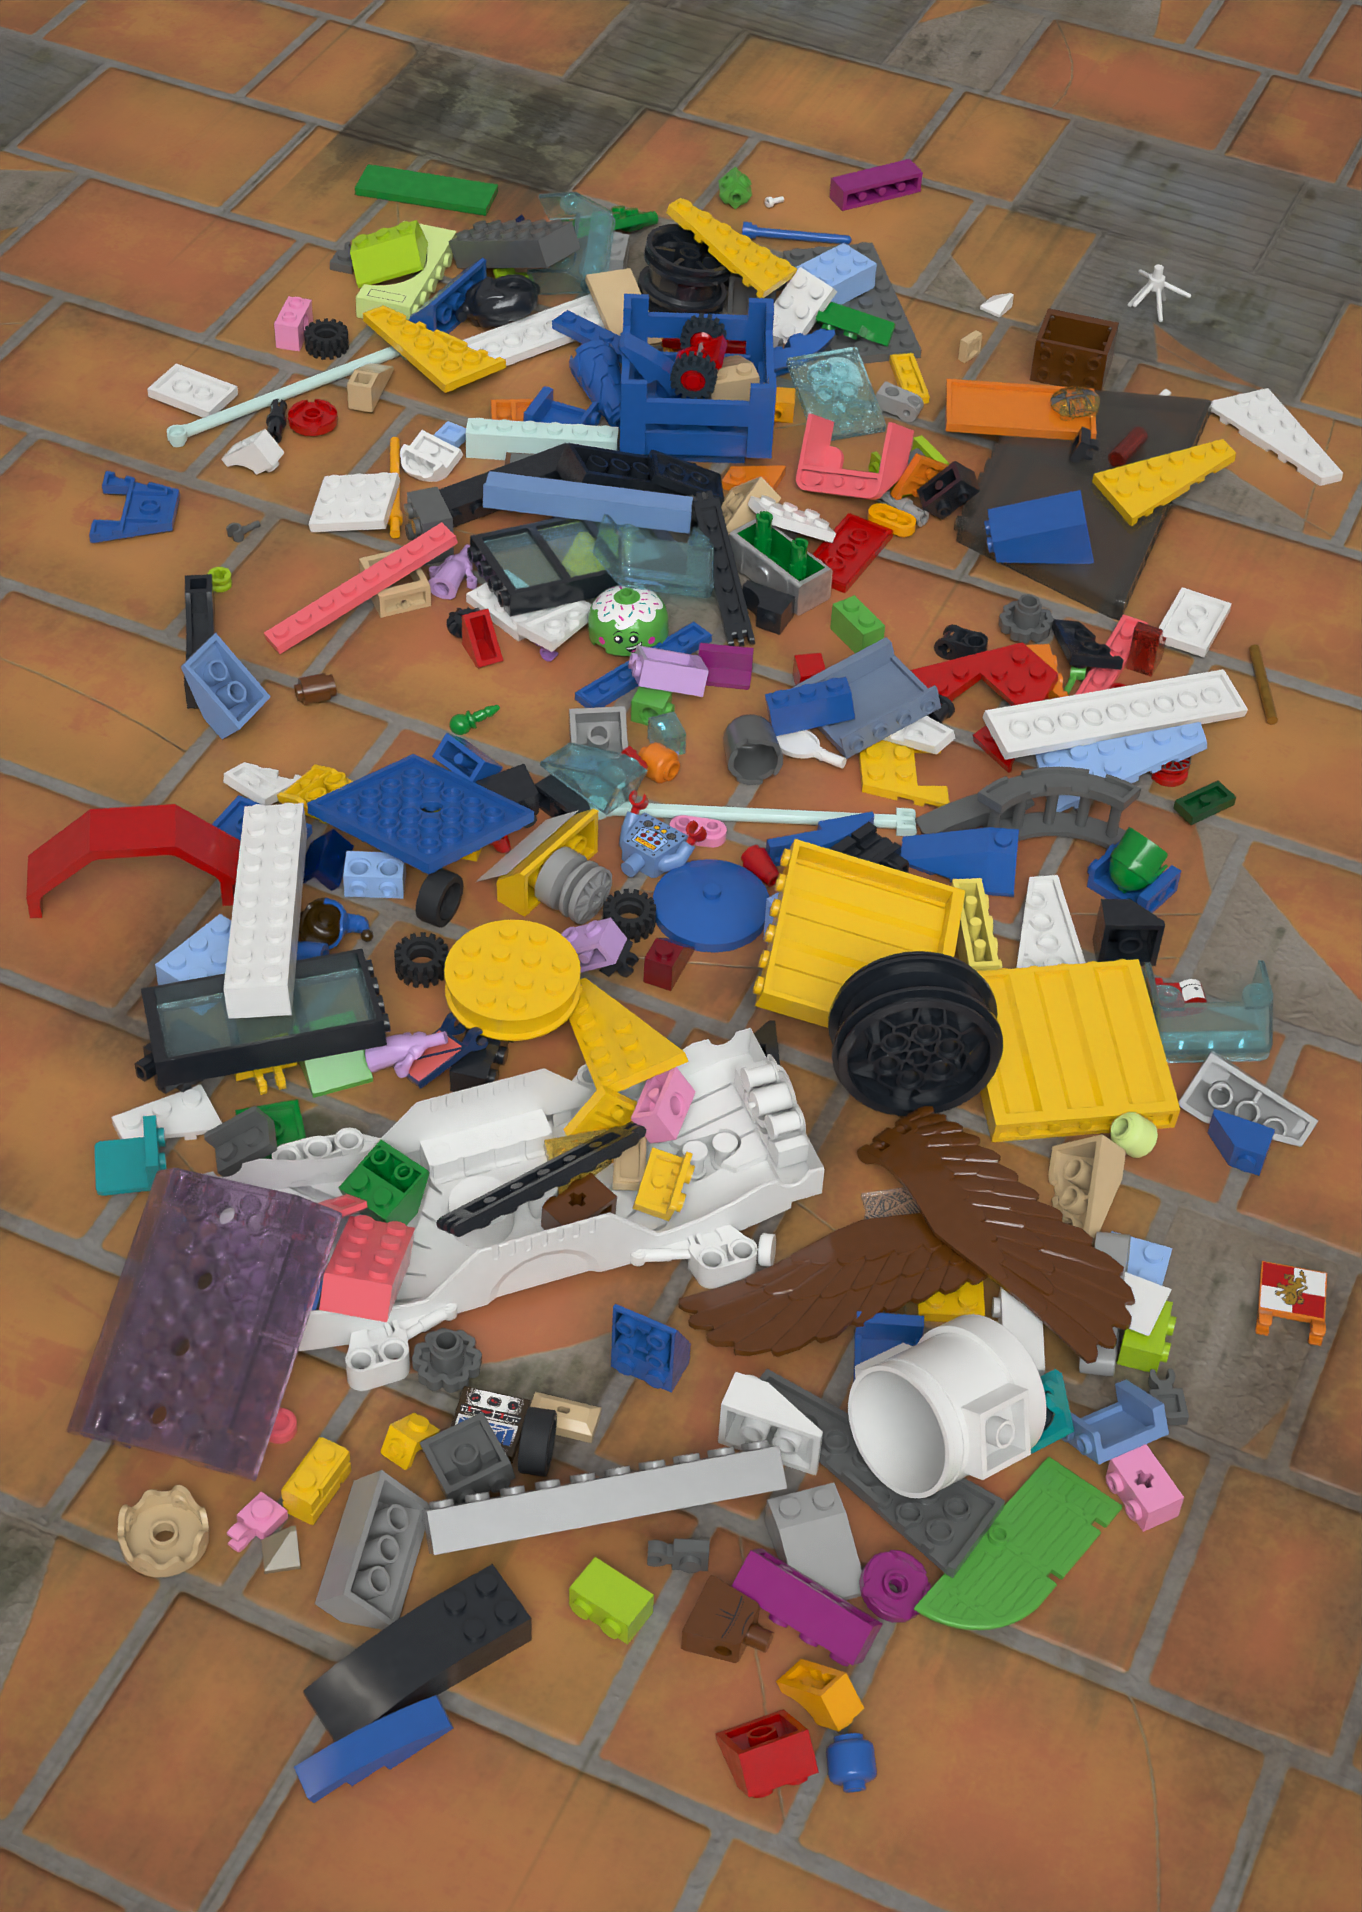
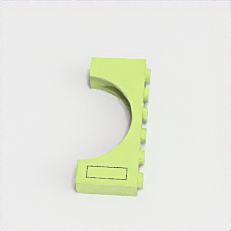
[356,221,457,320]

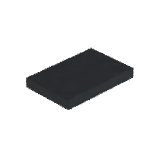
[648,449,724,506]

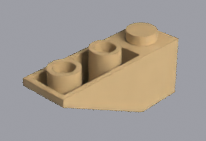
[347,363,394,412]

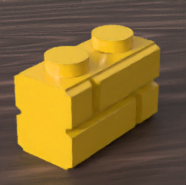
[281,1437,351,1525]

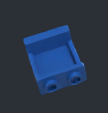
[524,386,601,426]
[1087,841,1181,913]
[853,1311,924,1382]

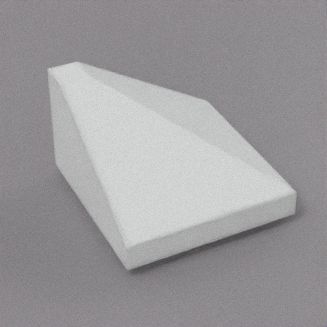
[980,293,1014,318]

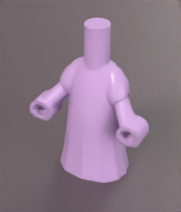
[428,544,477,600]
[365,1031,448,1078]

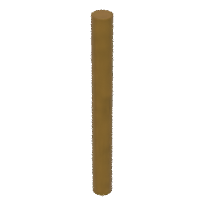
[1249,644,1278,725]

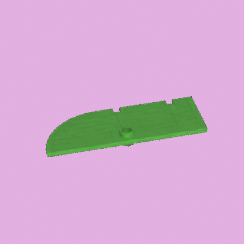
[914,1456,1123,1630]

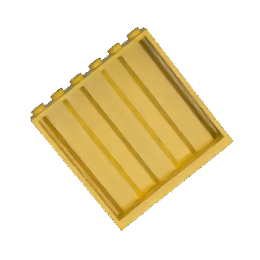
[753,839,965,1028]
[976,959,1180,1142]

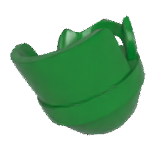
[1109,827,1168,893]

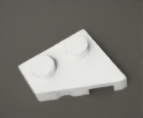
[223,762,302,805]

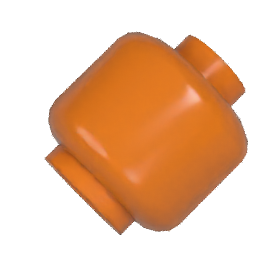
[638,742,680,784]

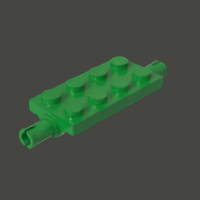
[561,206,658,239]

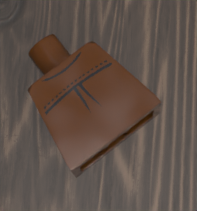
[681,1575,774,1663]

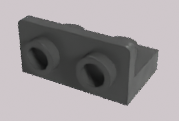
[204,1106,278,1177]

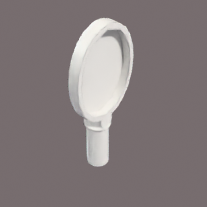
[776,730,847,768]

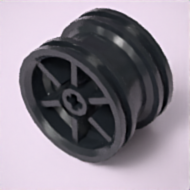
[638,224,731,314]

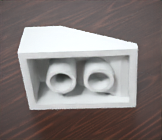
[718,1372,823,1476]

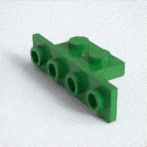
[815,302,896,347]

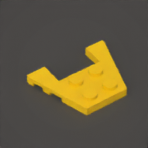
[858,740,949,808]

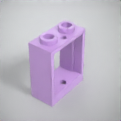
[628,645,709,697]

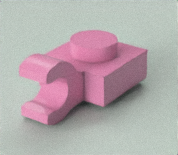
[227,1491,288,1553]

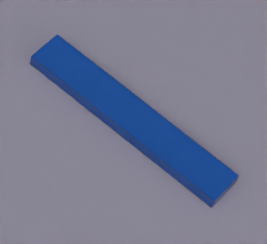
[575,622,712,708]

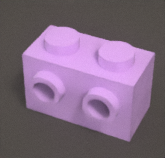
[561,918,627,973]

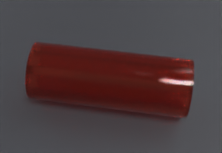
[1108,427,1148,468]

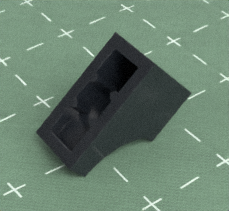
[742,580,795,635]

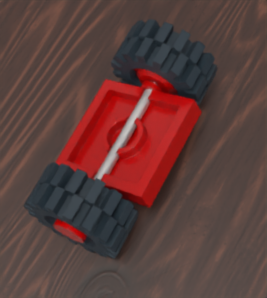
[670,313,727,399]

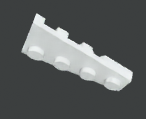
[883,716,955,755]

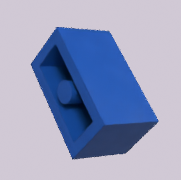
[432,733,503,783]

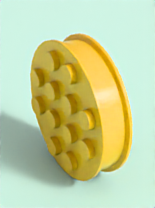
[444,920,581,1041]

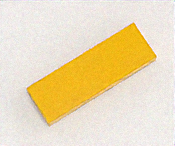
[889,353,930,404]

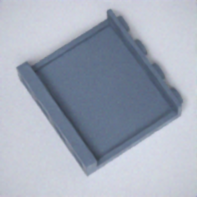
[793,637,941,759]

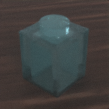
[647,712,686,755]

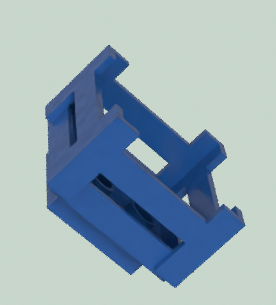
[620,294,777,463]

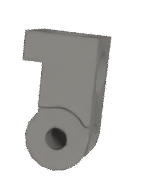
[873,381,924,422]

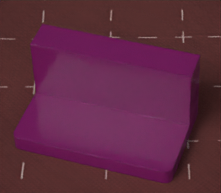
[698,643,754,690]

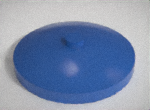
[653,859,769,953]

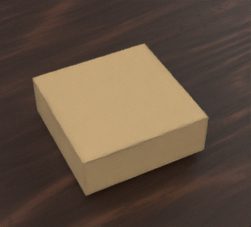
[958,330,982,363]

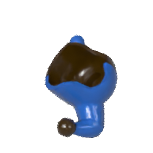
[299,898,374,950]

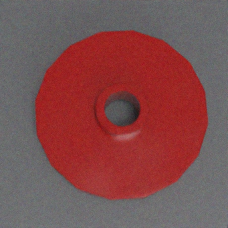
[288,399,338,436]

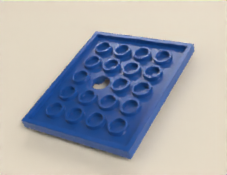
[307,754,534,874]

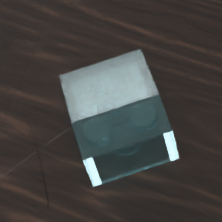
[540,742,648,815]

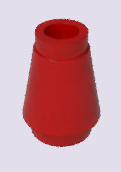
[741,844,779,887]

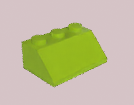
[350,220,428,288]

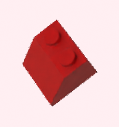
[715,1709,819,1798]

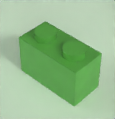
[830,595,885,653]

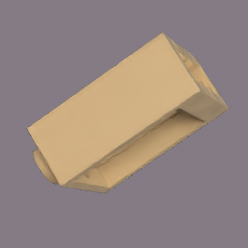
[359,549,431,618]

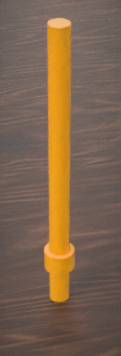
[388,437,403,538]

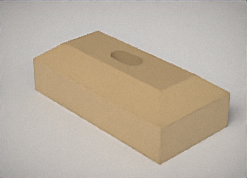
[530,1392,601,1443]

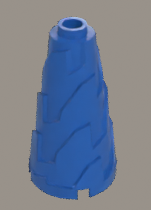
[569,340,621,429]

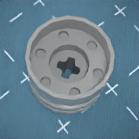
[535,846,612,924]

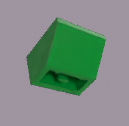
[338,1140,430,1226]

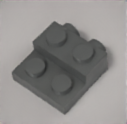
[419,1412,515,1504]

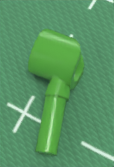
[1063,666,1087,695]

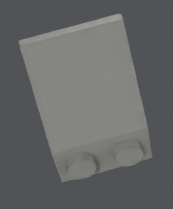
[568,706,631,790]
[765,1483,862,1600]

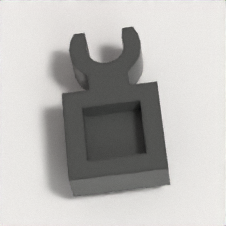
[330,241,354,274]
[1148,1369,1189,1425]
[647,1539,710,1573]

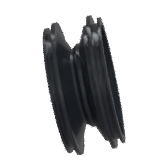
[828,951,1003,1116]

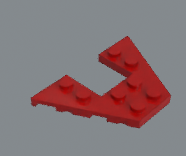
[910,642,1058,773]

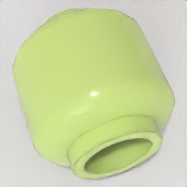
[1110,1112,1158,1158]

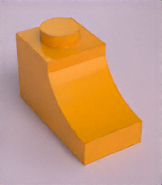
[776,1659,864,1732]

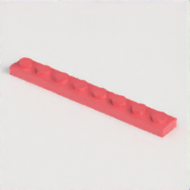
[264,522,458,654]

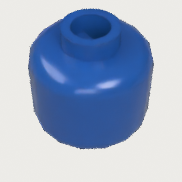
[826,1733,877,1793]

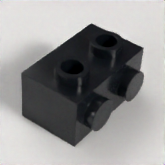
[917,461,980,520]

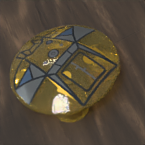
[1050,386,1100,421]

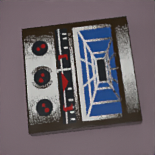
[450,1386,530,1463]

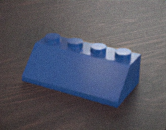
[409,258,487,334]

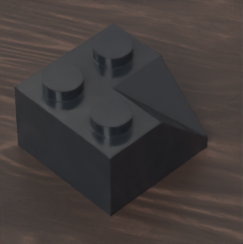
[1092,899,1165,966]

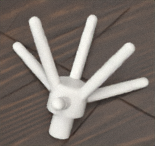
[1128,264,1191,322]

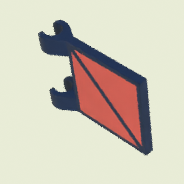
[393,1012,489,1089]

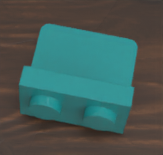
[94,1115,167,1196]

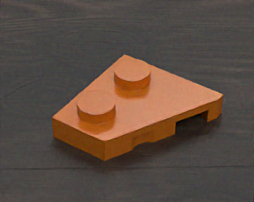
[890,453,948,500]

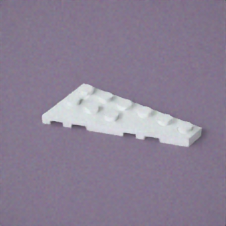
[1203,388,1343,486]
[1016,875,1086,968]

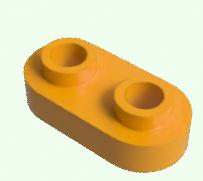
[868,503,916,537]

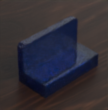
[303,829,354,891]

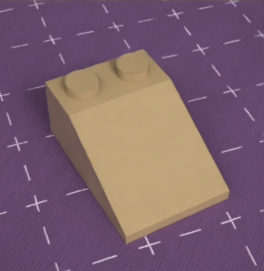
[707,355,760,401]

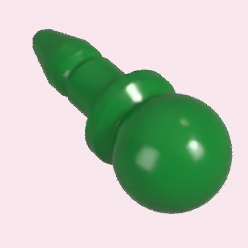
[449,705,500,735]

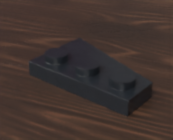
[1052,619,1124,670]

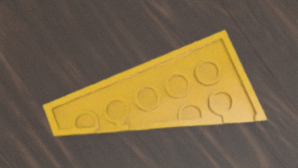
[1092,439,1236,526]
[569,977,689,1092]

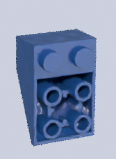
[611,1304,691,1393]

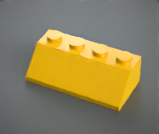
[496,808,598,917]

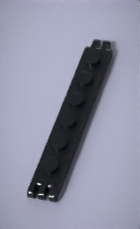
[693,490,755,647]
[436,1122,646,1237]

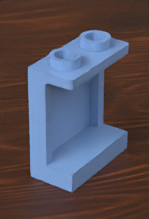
[1061,1379,1169,1464]

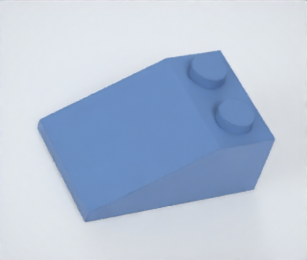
[181,633,271,739]

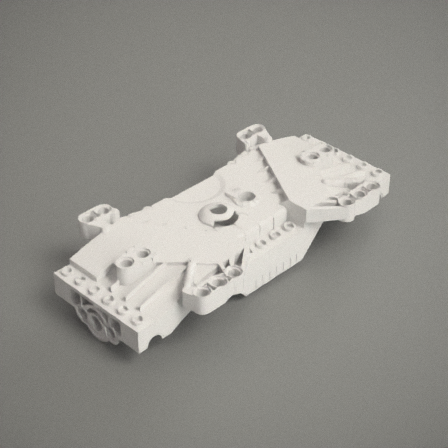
[195,1028,825,1391]

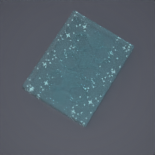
[786,346,887,441]

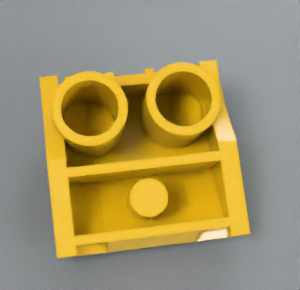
[277,764,353,824]

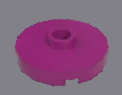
[859,1550,931,1623]

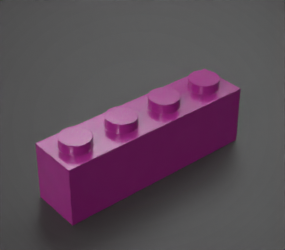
[829,159,923,211]
[732,1548,883,1667]

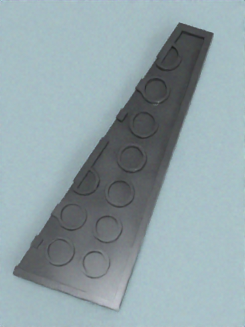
[759,1369,1005,1578]

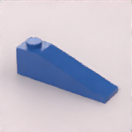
[901,827,1019,897]

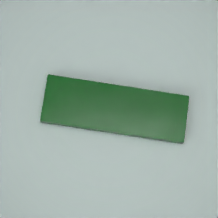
[355,164,498,216]

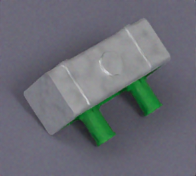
[729,511,833,616]

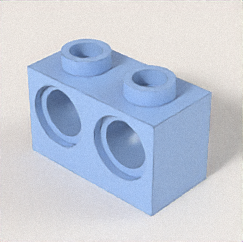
[343,851,406,899]

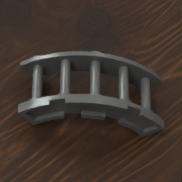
[977,767,1141,849]

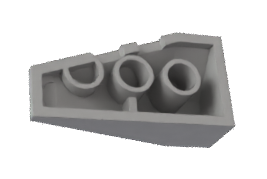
[1178,1050,1319,1147]

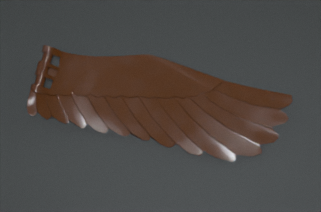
[857,1106,1135,1364]
[679,1213,988,1357]

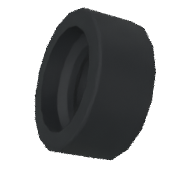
[415,868,464,928]
[518,1407,557,1477]

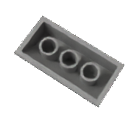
[315,1470,430,1630]

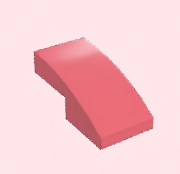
[303,1194,367,1224]

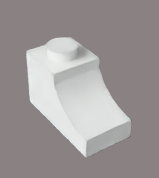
[221,429,285,475]

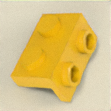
[632,1147,695,1221]

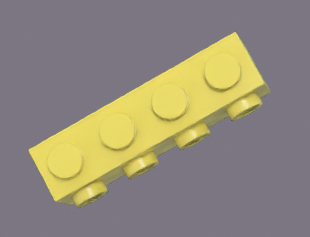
[951,878,1002,971]

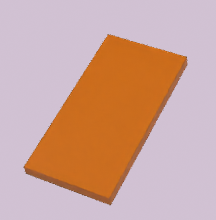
[946,379,1097,440]

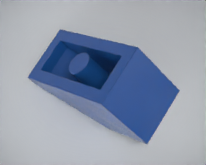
[1207,1109,1275,1176]

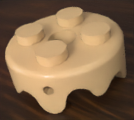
[118,1485,210,1578]

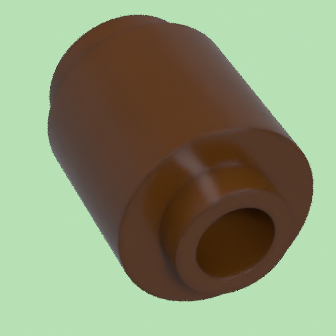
[294,673,337,705]

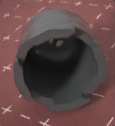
[723,714,783,785]

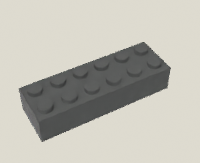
[448,219,581,268]

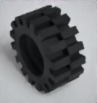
[304,318,349,360]
[603,889,656,943]
[394,932,449,988]

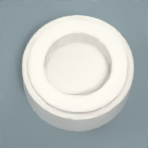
[758,1233,776,1267]

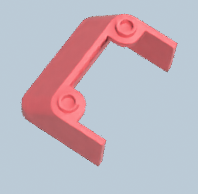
[796,413,914,500]

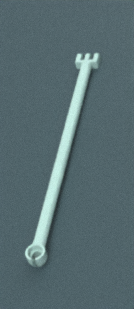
[167,346,407,447]
[587,794,917,836]

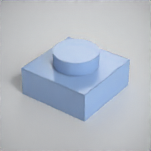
[434,421,466,448]

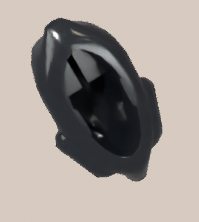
[456,274,540,329]

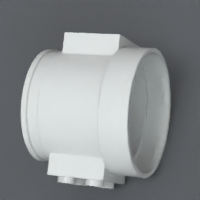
[848,1314,1046,1498]

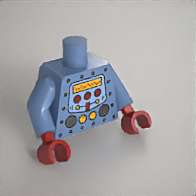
[619,790,707,878]

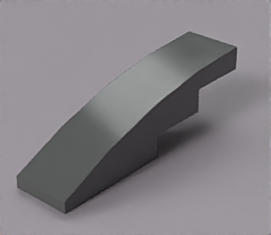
[915,793,1035,834]

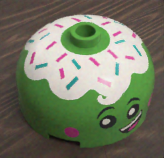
[588,585,669,656]

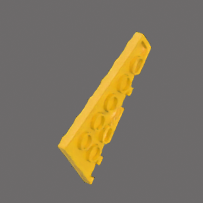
[666,198,797,298]
[363,305,506,393]

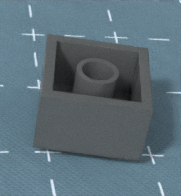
[404,487,454,565]

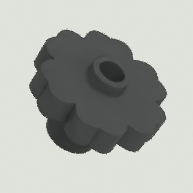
[998,594,1054,643]
[412,1328,482,1393]

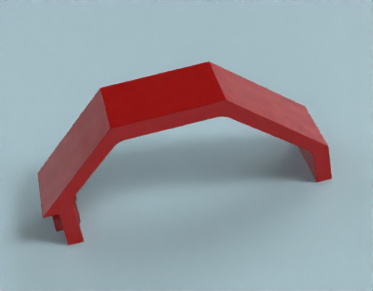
[26,804,241,919]

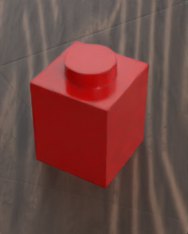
[793,653,826,686]

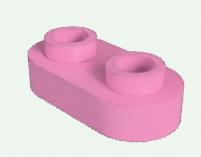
[670,815,727,848]

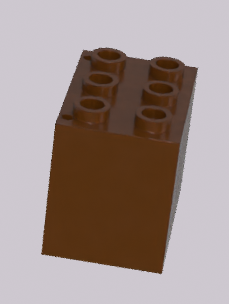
[1030,308,1119,395]

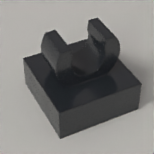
[1069,426,1100,463]
[599,939,639,978]

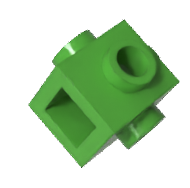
[718,167,752,209]

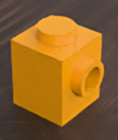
[774,387,795,423]

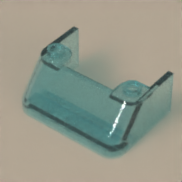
[527,192,615,295]
[592,514,714,598]
[1143,960,1273,1063]

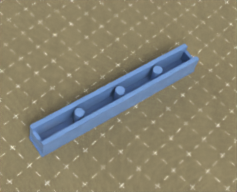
[483,471,693,534]

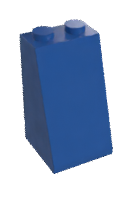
[984,490,1094,564]

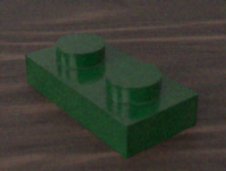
[1173,780,1236,825]

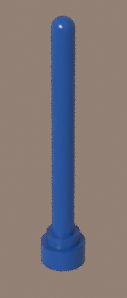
[742,221,852,245]

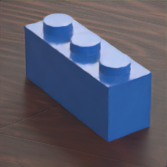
[765,676,855,736]

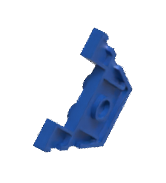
[89,471,180,543]

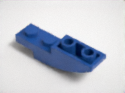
[774,329,836,377]
[766,812,875,866]

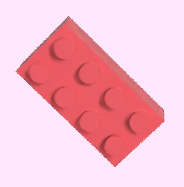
[319,1215,415,1322]

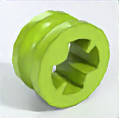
[207,567,232,592]

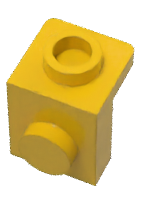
[381,1413,441,1470]

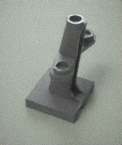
[723,273,787,315]

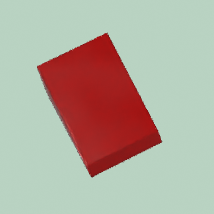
[462,608,504,668]

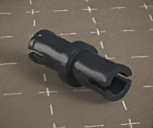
[266,399,287,444]

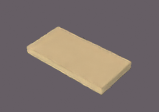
[585,268,662,347]

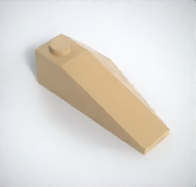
[696,477,781,558]
[1048,1134,1126,1247]

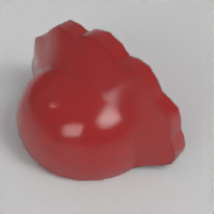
[489,835,511,854]

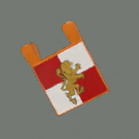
[1255,1261,1327,1346]

